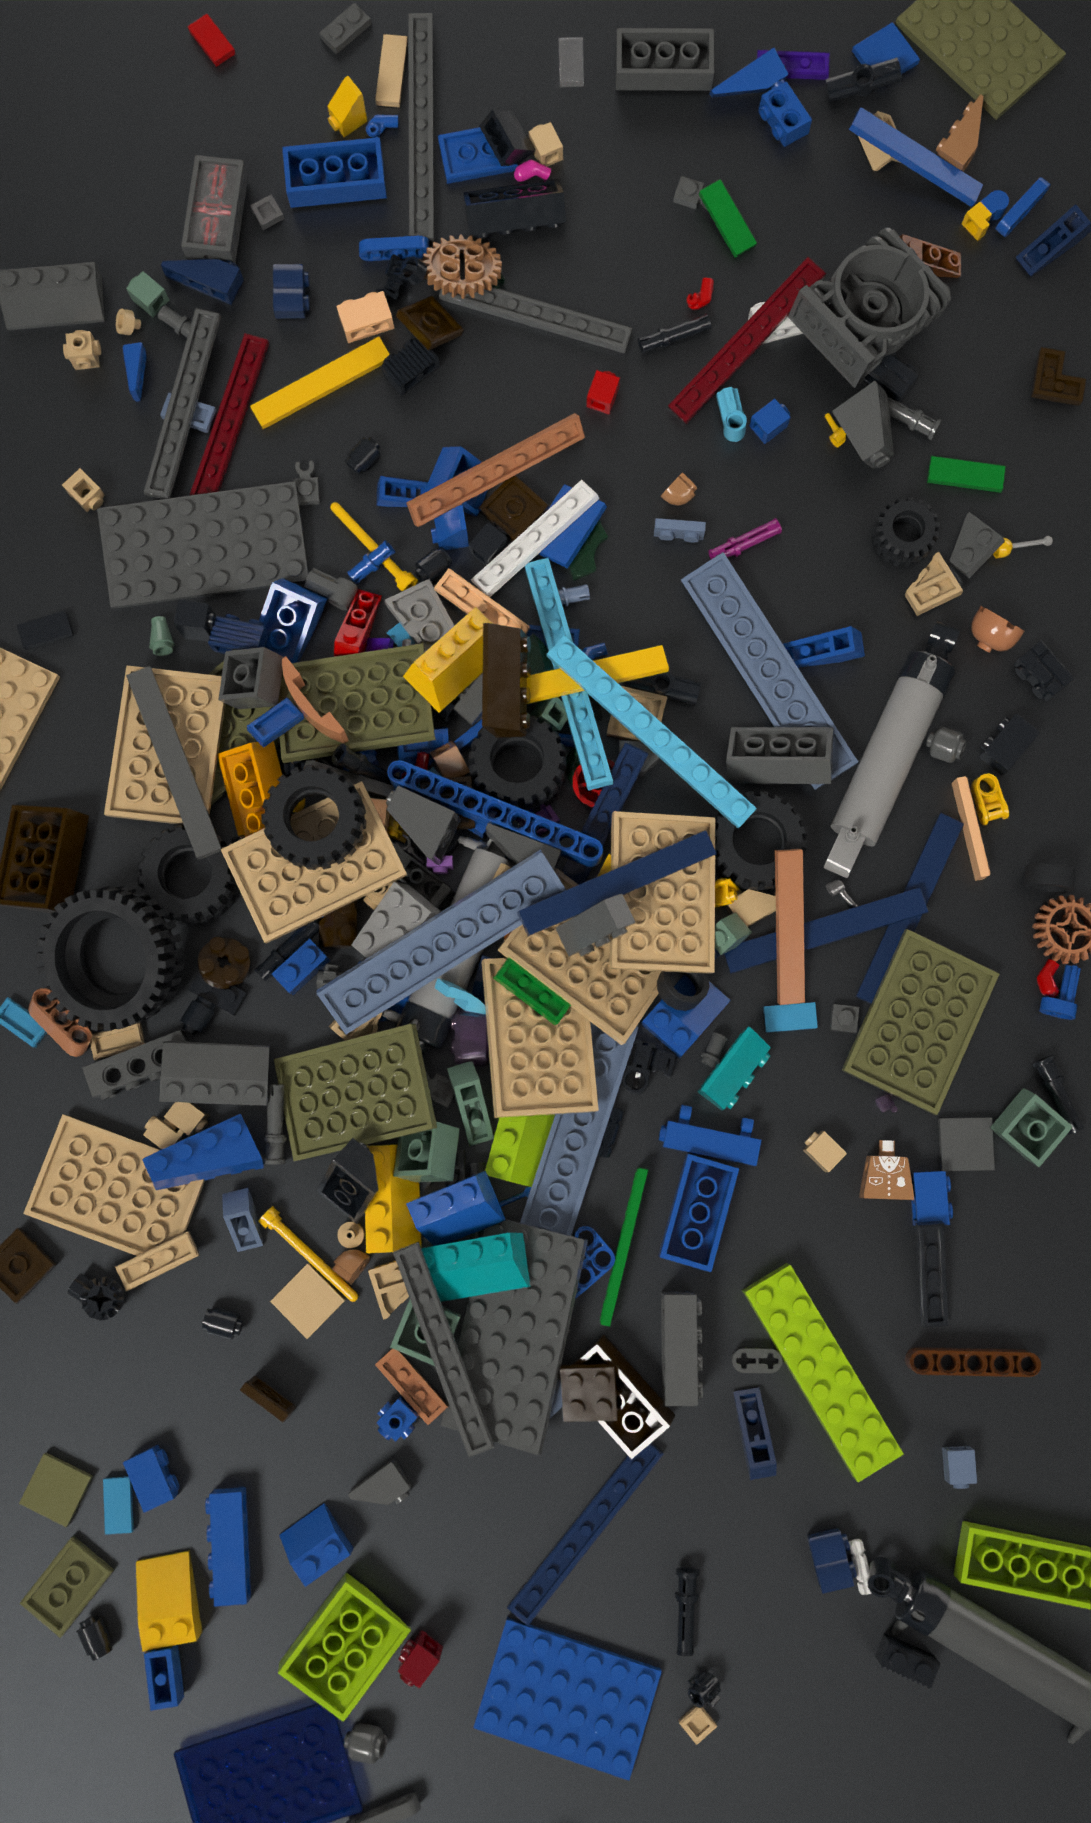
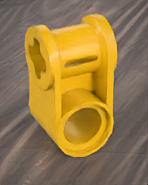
[970,773,1009,825]

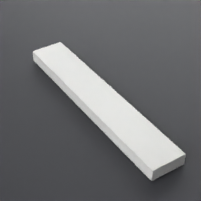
[471,480,599,597]

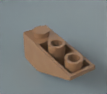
[935,94,983,172]

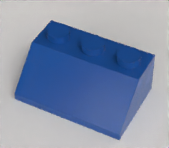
[406,1170,506,1246]

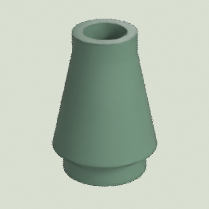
[149,616,175,656]

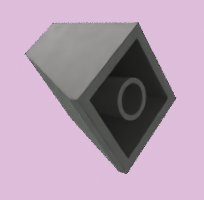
[832,381,894,469]
[386,786,462,866]

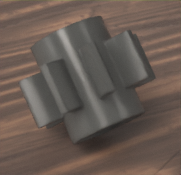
[317,964,345,989]

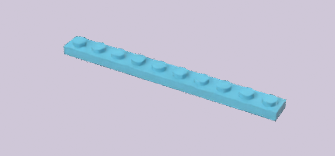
[524,558,613,791]
[547,635,757,829]

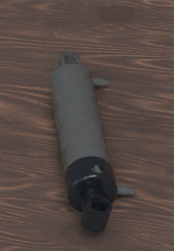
[867,1557,1091,1744]

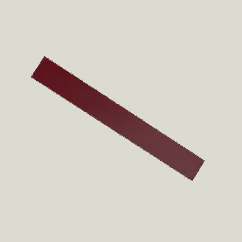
[668,257,826,424]
[189,333,269,496]

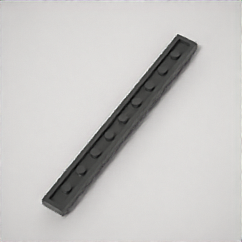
[408,13,434,243]

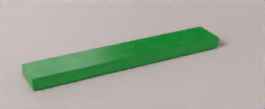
[599,1168,648,1327]

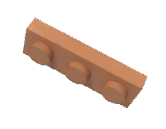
[375,1348,448,1425]

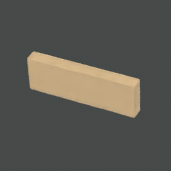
[375,34,408,107]
[115,1231,200,1291]

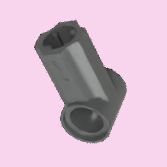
[304,568,358,611]

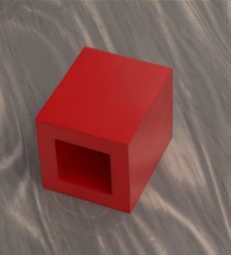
[586,370,620,415]

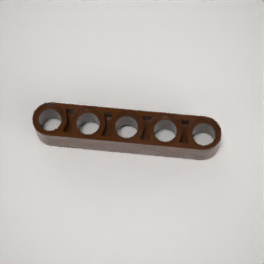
[905,1347,1041,1377]

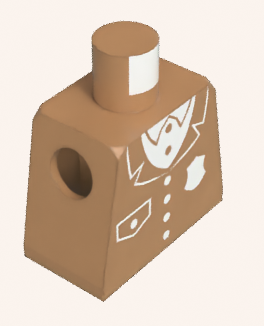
[859,1140,914,1200]

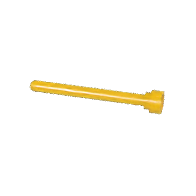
[330,502,418,592]
[258,1206,358,1302]

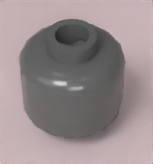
[926,726,967,763]
[344,1723,387,1764]

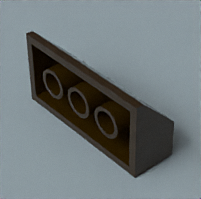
[482,623,531,738]
[559,1335,676,1459]

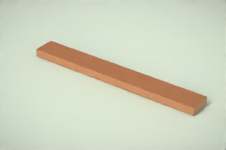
[407,413,585,527]

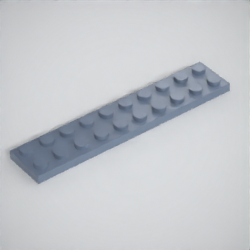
[681,552,859,790]
[316,850,566,1034]
[520,1022,639,1236]

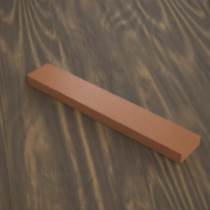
[775,849,805,1005]

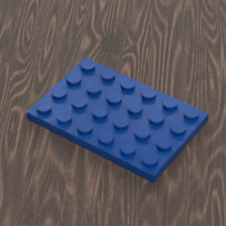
[473,1617,662,1781]

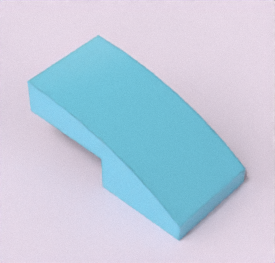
[434,978,486,1014]

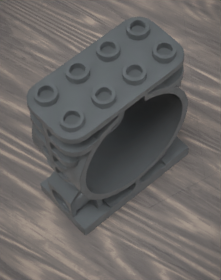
[788,227,951,388]

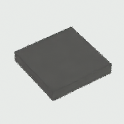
[938,1118,995,1171]

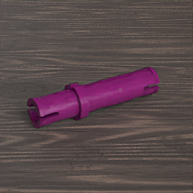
[708,518,782,559]

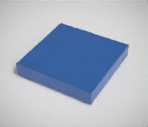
[852,22,920,74]

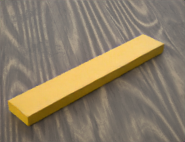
[250,337,390,429]
[527,645,669,704]

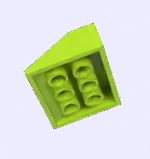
[278,1572,411,1722]

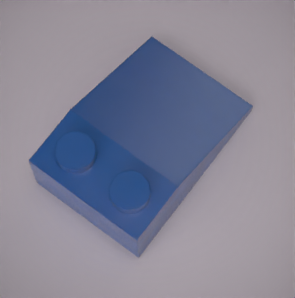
[259,578,327,663]
[641,975,731,1058]

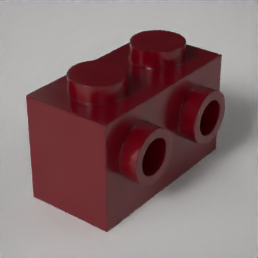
[398,1630,443,1689]

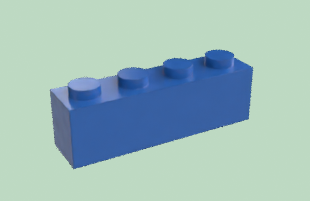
[205,1487,251,1607]

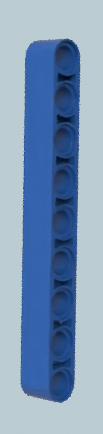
[387,760,603,867]

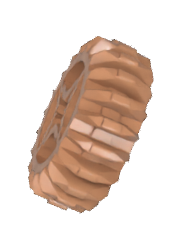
[1032,895,1091,964]

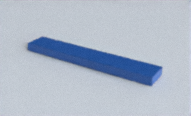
[849,107,983,207]

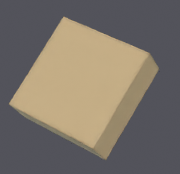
[678,1706,717,1745]

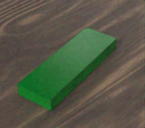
[698,179,757,258]
[927,456,1005,493]
[493,957,571,1025]

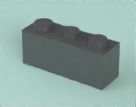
[556,894,636,957]

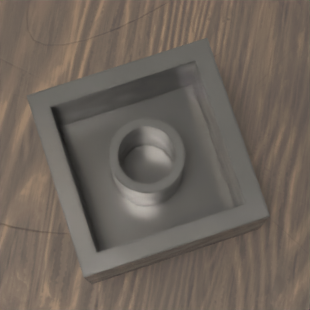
[218,647,284,709]

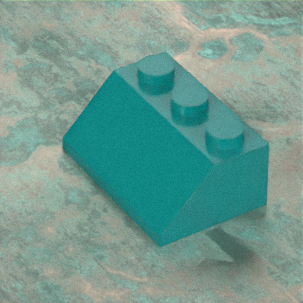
[697,1026,771,1110]

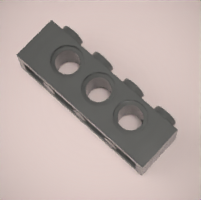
[82,1030,189,1101]

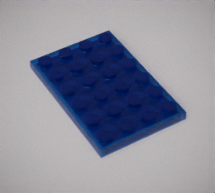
[173,1703,363,1823]

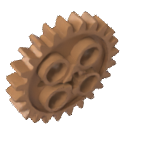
[423,235,502,299]

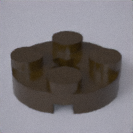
[198,937,250,989]

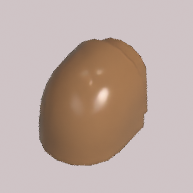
[660,472,697,506]
[332,1249,370,1285]

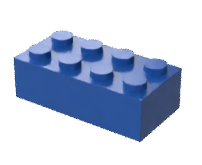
[282,137,387,208]
[658,1154,739,1272]

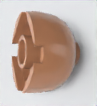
[971,606,1025,653]

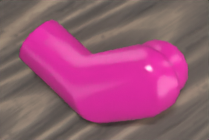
[514,160,551,182]

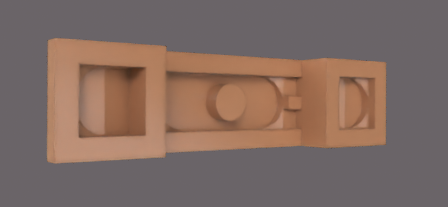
[282,657,349,744]

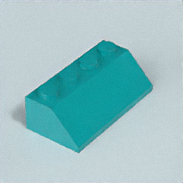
[421,1232,530,1302]

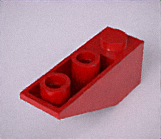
[334,589,382,657]

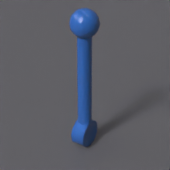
[499,1187,531,1207]

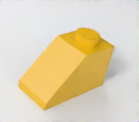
[327,76,368,138]

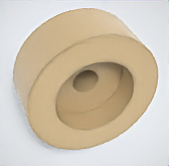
[116,309,141,335]
[338,1221,365,1248]

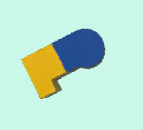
[962,190,1009,241]

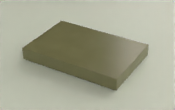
[19,1536,114,1638]

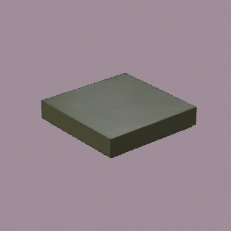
[19,1452,93,1527]

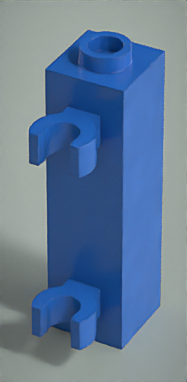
[658,1105,761,1166]

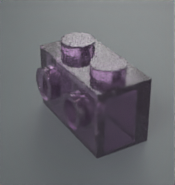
[451,1007,490,1066]

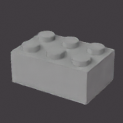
[352,882,441,958]

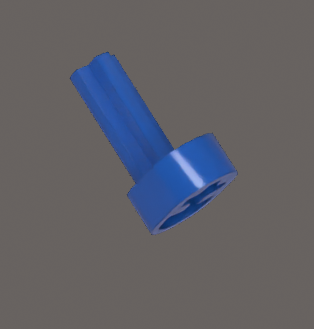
[1039,965,1081,1020]

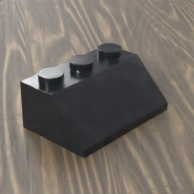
[317,1138,378,1224]

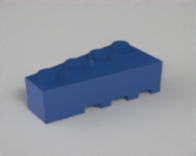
[142,1114,264,1190]

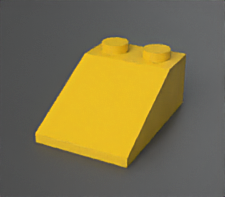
[136,1550,203,1652]

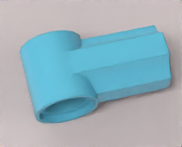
[716,387,747,442]

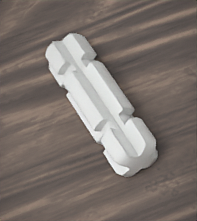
[848,1539,871,1595]

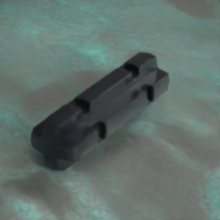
[597,1107,624,1158]

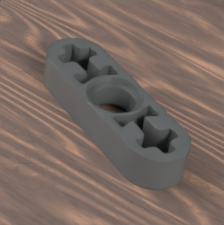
[345,1793,421,1823]

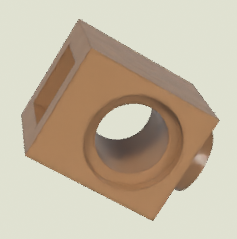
[430,740,470,778]

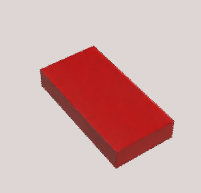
[187,14,236,67]

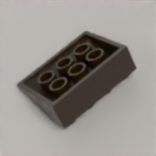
[0,805,89,913]

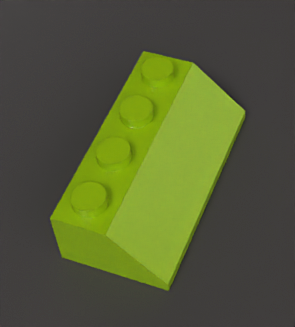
[486,1114,555,1187]

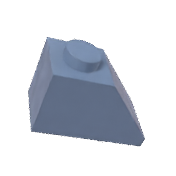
[222,1188,263,1252]

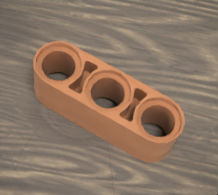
[28,988,92,1057]

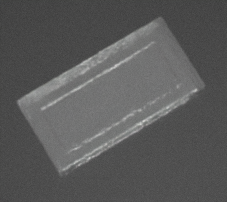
[559,37,584,87]

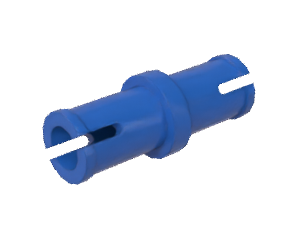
[347,540,395,584]

